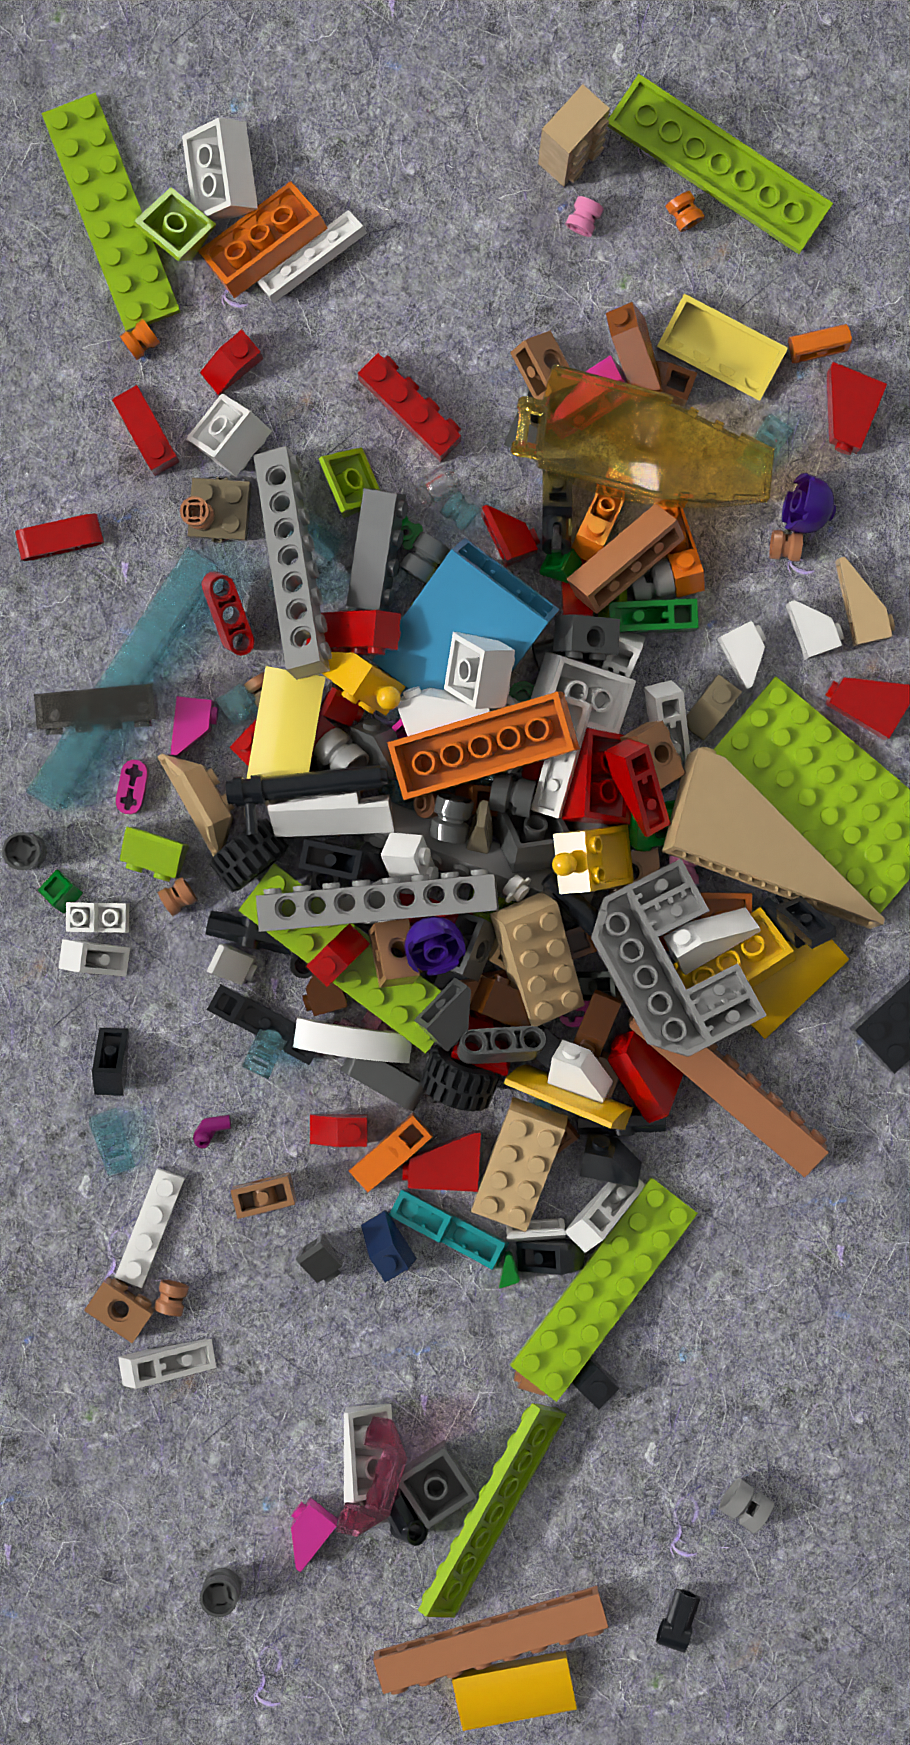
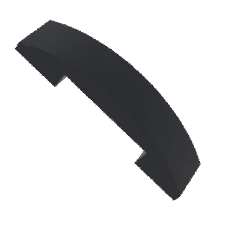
[206,984,317,1065]

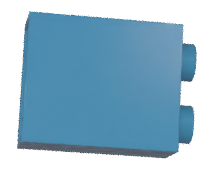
[372,538,559,695]

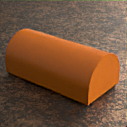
[788,324,852,364]

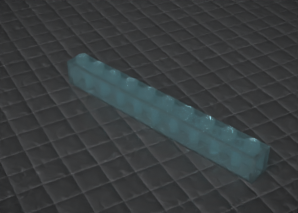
[26,547,220,812]

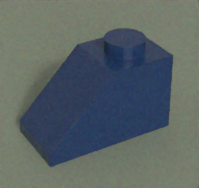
[361,1210,417,1283]

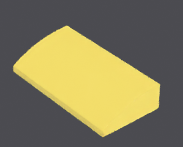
[657,293,788,401]
[246,666,325,779]

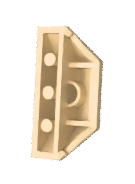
[157,754,234,856]

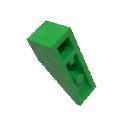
[609,598,699,633]

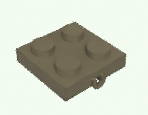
[187,477,252,543]

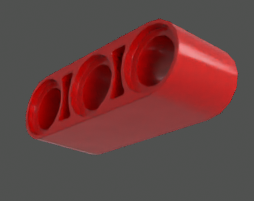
[15,513,104,561]
[202,571,255,656]

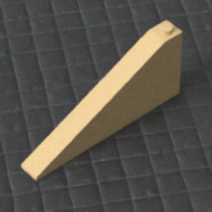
[662,747,885,929]

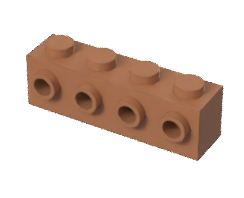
[567,503,685,614]

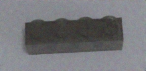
[34,683,159,736]

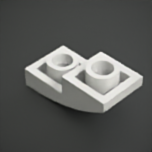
[66,902,130,933]

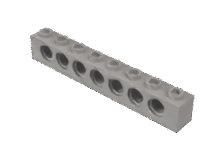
[254,446,332,680]
[256,869,499,932]

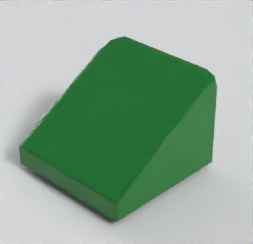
[539,548,582,583]
[38,869,83,913]
[498,1250,520,1289]

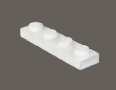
[257,210,367,303]
[531,695,593,818]
[115,1168,185,1288]

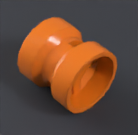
[665,191,705,232]
[119,319,160,360]

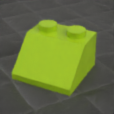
[120,826,189,882]

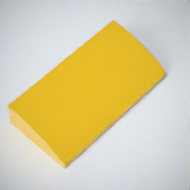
[673,907,796,990]
[750,939,849,1039]
[503,1065,633,1130]
[452,1651,577,1731]

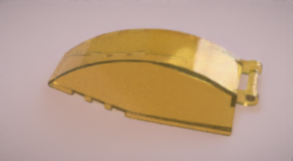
[510,364,775,508]

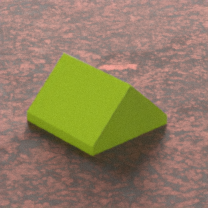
[133,187,216,262]
[318,447,380,519]

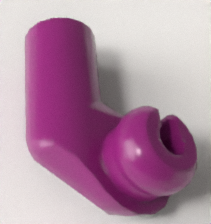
[193,1115,231,1149]

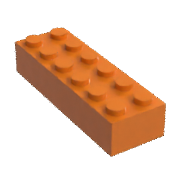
[387,691,580,800]

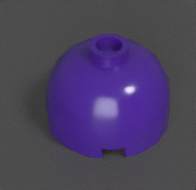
[781,473,836,534]
[404,916,466,975]

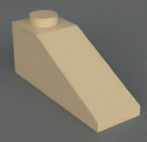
[835,557,895,647]

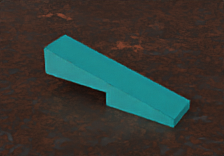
[389,1189,509,1270]

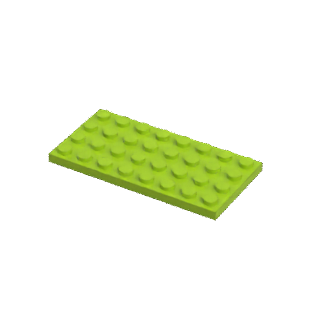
[713,676,910,914]

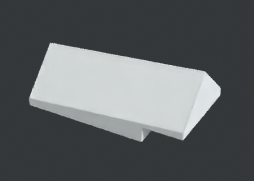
[267,791,394,837]
[344,1404,397,1532]

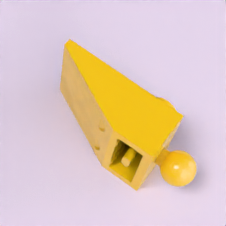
[321,652,406,716]
[552,825,634,894]

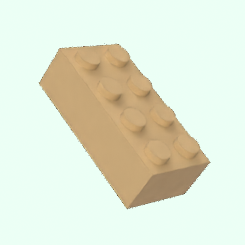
[538,84,610,187]
[490,892,585,1026]
[471,1097,568,1232]

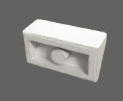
[506,1218,566,1242]

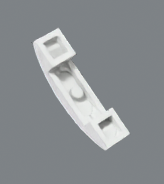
[293,1017,412,1063]

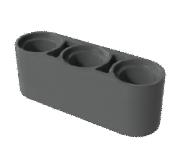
[457,1026,546,1064]
[340,1057,425,1112]

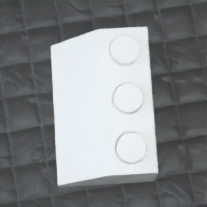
[182,118,258,221]

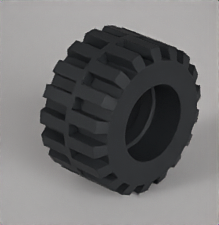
[209,818,289,892]
[420,1044,501,1112]

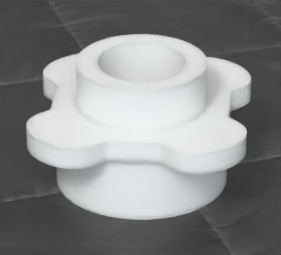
[503,874,531,903]

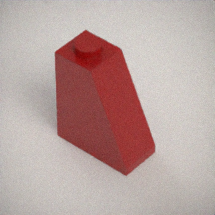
[827,362,887,455]
[825,677,910,740]
[608,1030,683,1123]
[402,1130,481,1192]

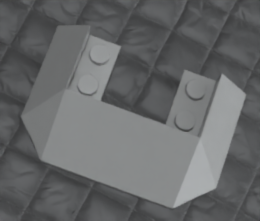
[591,859,767,1057]

